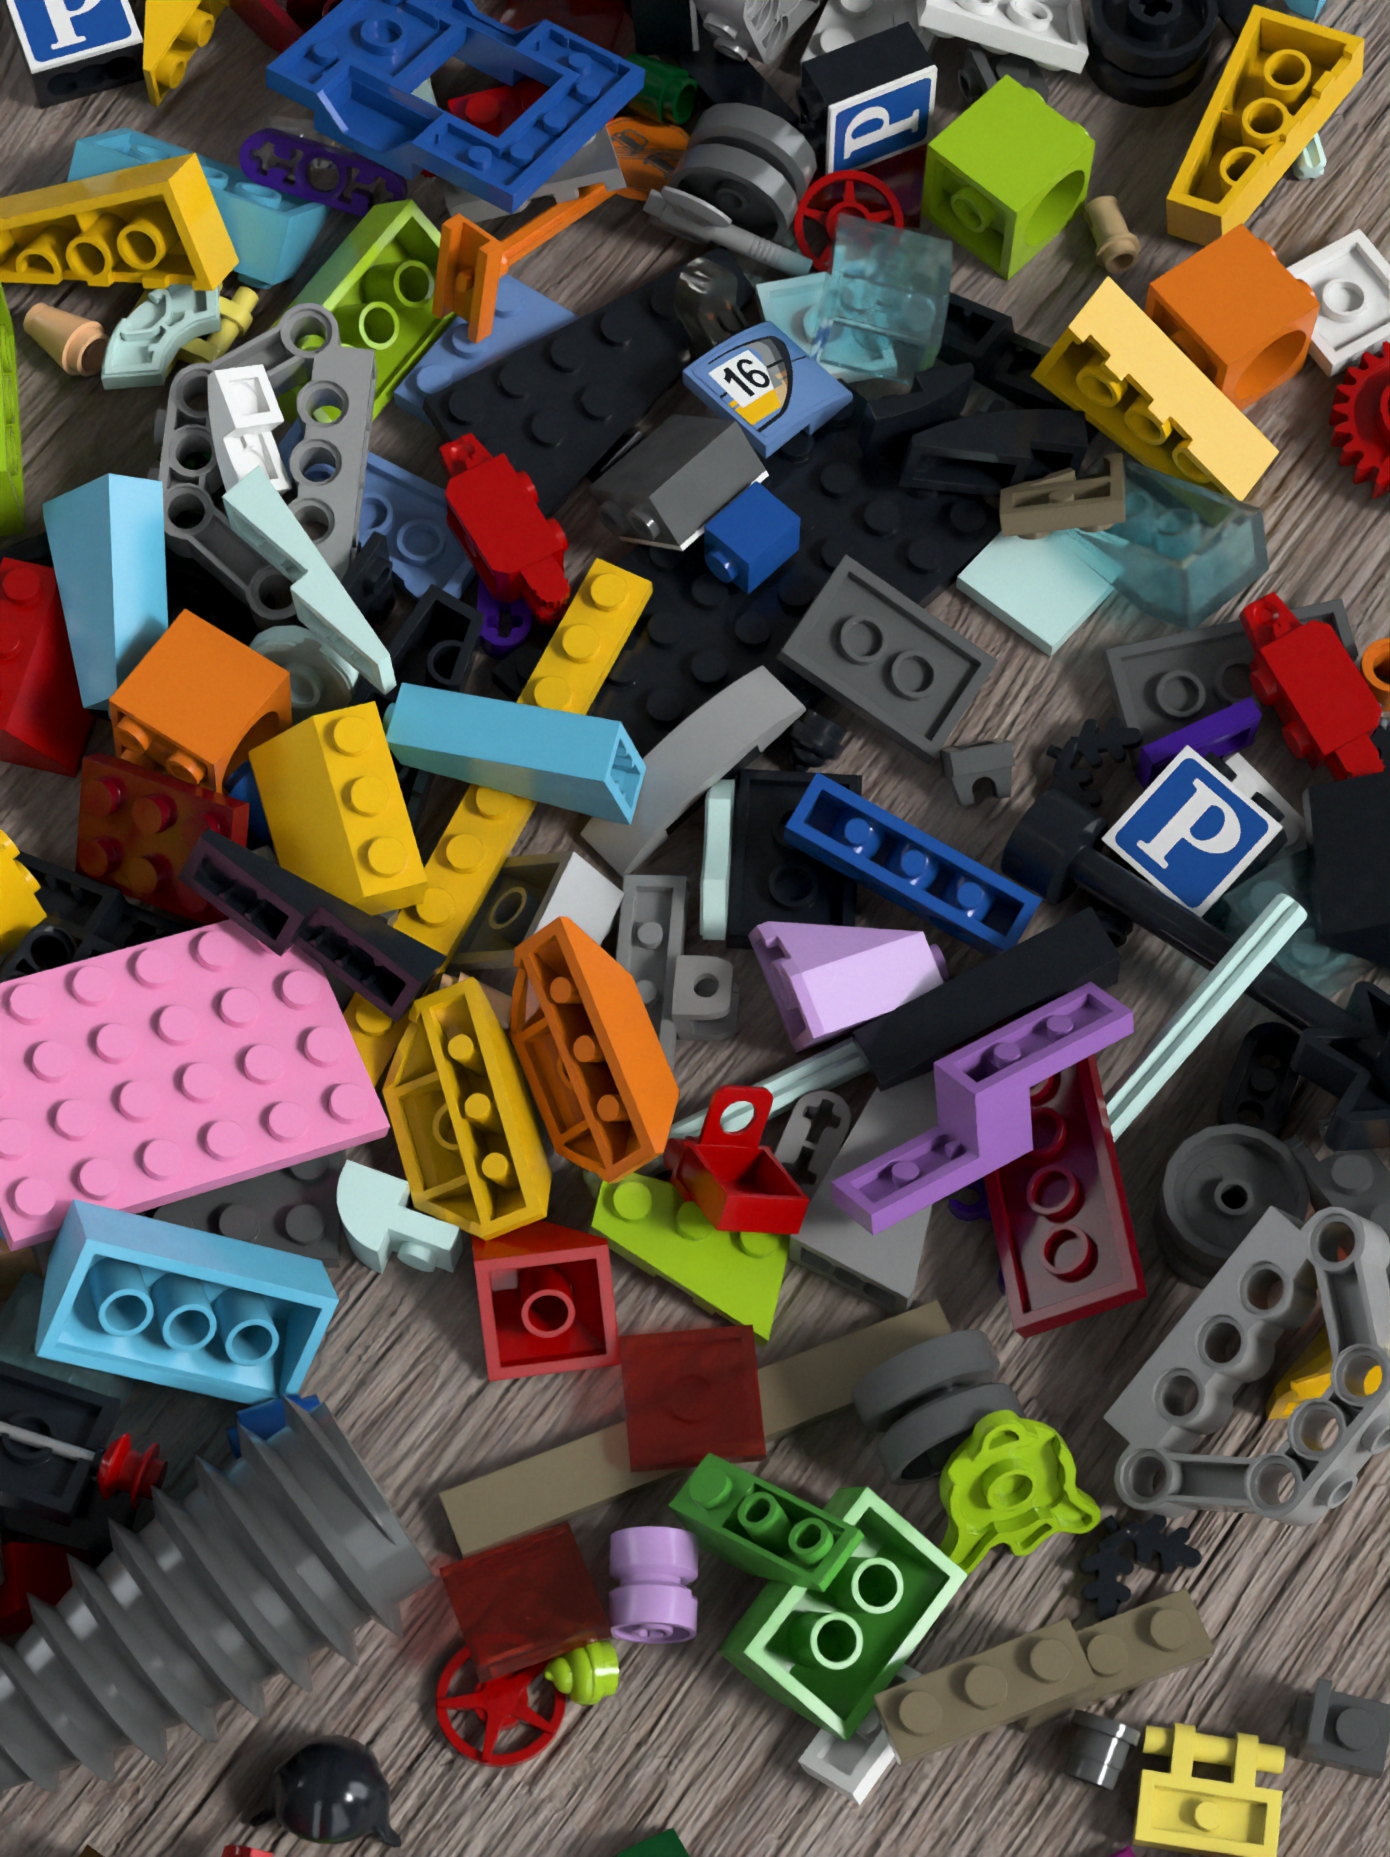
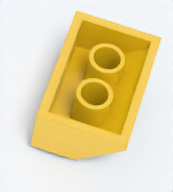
[248,701,428,916]

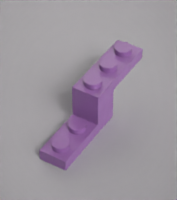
[831,981,1134,1236]

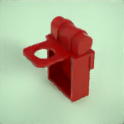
[663,1085,810,1235]

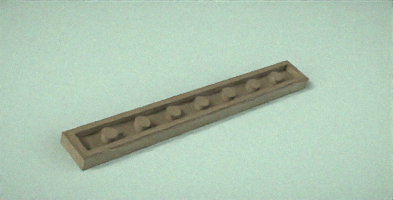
[438,1300,952,1561]

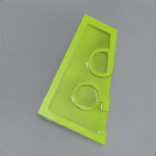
[587,1173,791,1348]

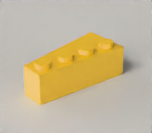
[1166,4,1365,246]
[0,152,239,291]
[1031,276,1279,525]

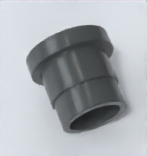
[1063,1709,1141,1791]

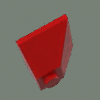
[471,1220,621,1382]

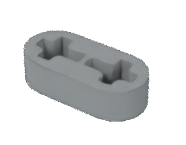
[774,1090,851,1203]

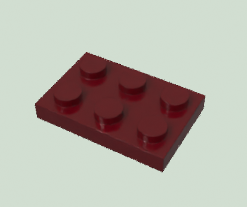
[75,752,250,925]

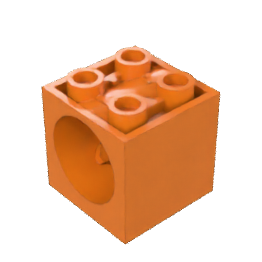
[1144,223,1320,412]
[108,609,293,796]

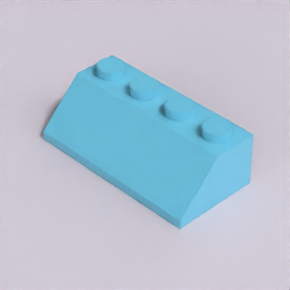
[67,127,332,289]
[35,1199,339,1406]

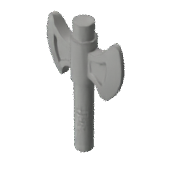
[642,186,813,277]

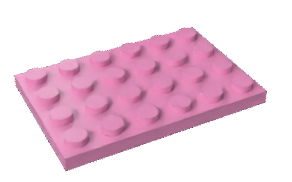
[0,919,390,1252]

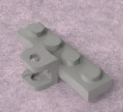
[616,874,740,1074]

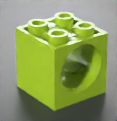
[921,74,1096,281]

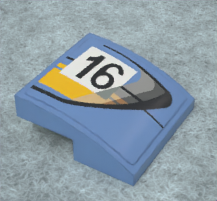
[682,321,853,459]

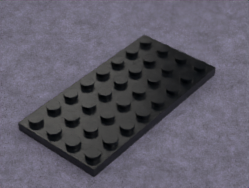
[491,378,1001,836]

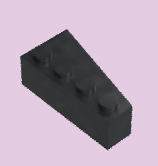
[346,583,485,835]

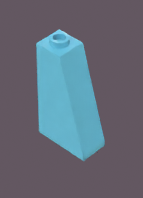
[43,473,168,719]
[382,683,646,826]

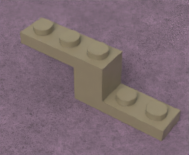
[872,1588,1215,1767]

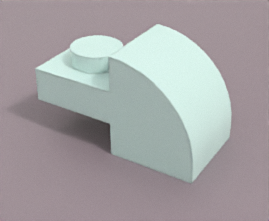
[337,1160,463,1274]

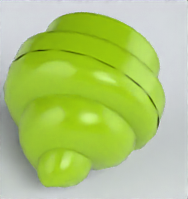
[543,1634,619,1705]

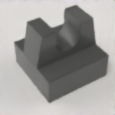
[939,738,1015,806]

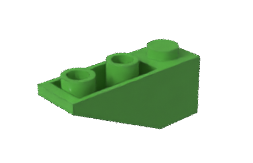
[668,1452,865,1593]

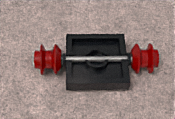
[0,1361,168,1527]

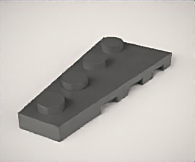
[1102,598,1359,771]

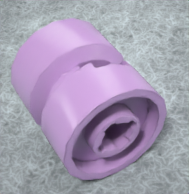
[608,1526,699,1644]

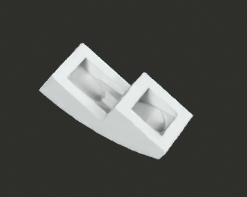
[207,364,292,496]

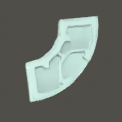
[101,284,221,390]
[700,779,734,940]

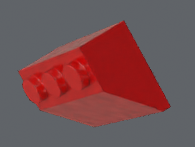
[0,557,97,778]

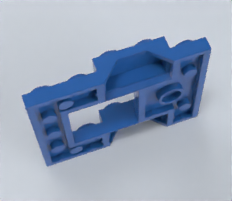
[266,0,645,214]

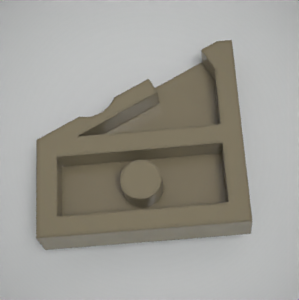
[999,452,1126,540]

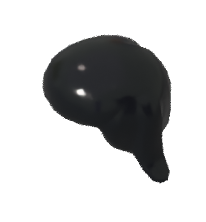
[249,1735,402,1848]

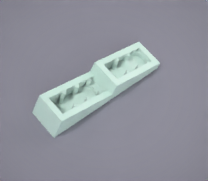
[222,465,397,695]

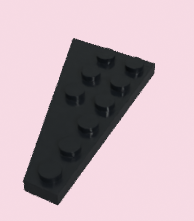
[422,246,755,519]

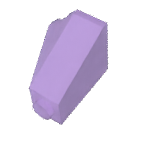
[748,921,949,1054]

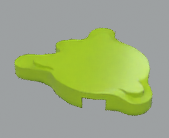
[938,1410,1101,1575]

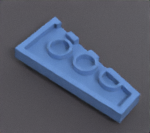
[277,417,477,603]

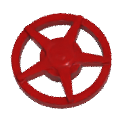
[794,170,904,275]
[436,1635,566,1768]

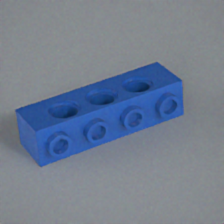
[783,772,1042,958]

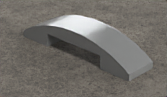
[580,665,806,880]

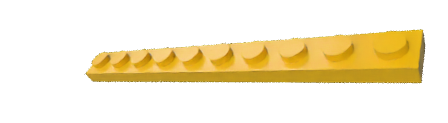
[343,558,653,1095]

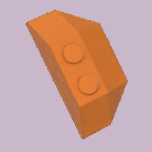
[510,916,680,1183]

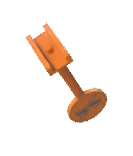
[432,116,691,344]

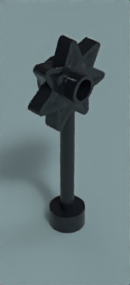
[1001,789,1390,1151]

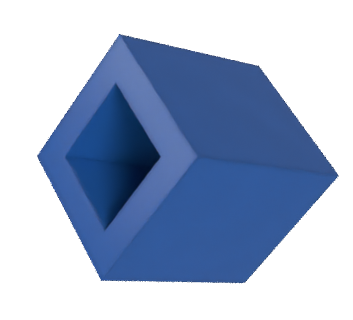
[704,481,801,595]

